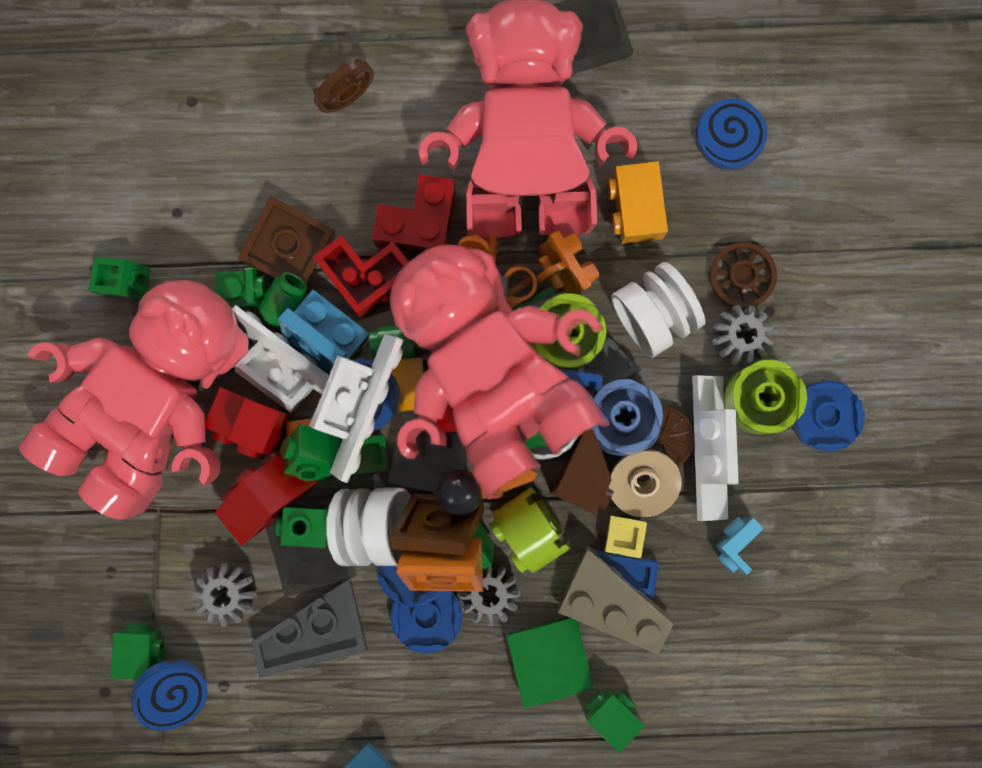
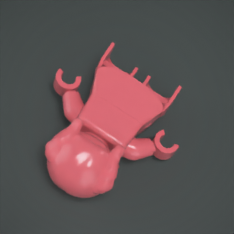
[419,0,637,239]
[390,245,610,499]
[19,280,249,520]

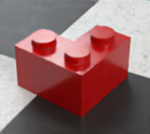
[372,174,456,254]
[313,235,409,319]
[205,387,293,459]
[214,450,319,546]

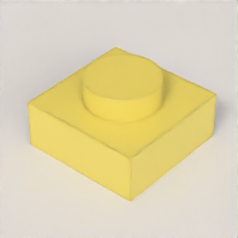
[604,515,647,558]

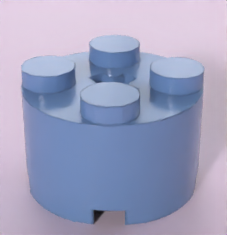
[591,379,663,458]

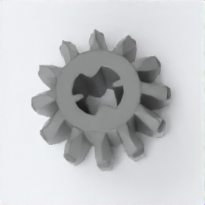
[712,305,774,366]
[192,563,257,627]
[458,565,520,626]

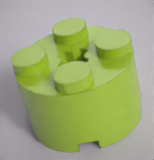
[532,293,606,371]
[724,360,807,435]
[489,487,571,573]

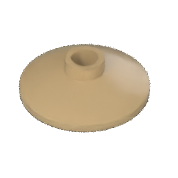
[609,449,682,517]

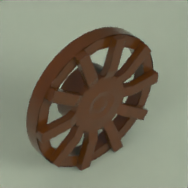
[313,58,374,113]
[710,242,777,309]

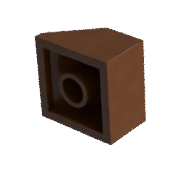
[551,428,614,515]

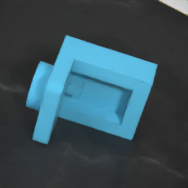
[715,516,764,575]

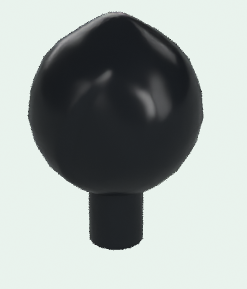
[437,469,483,515]

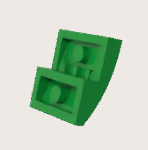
[507,617,593,709]

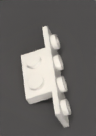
[232,305,329,414]
[310,334,403,483]
[692,375,739,521]

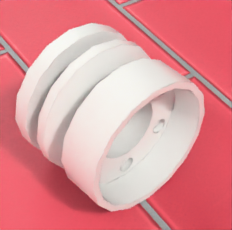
[611,262,705,359]
[326,487,411,566]

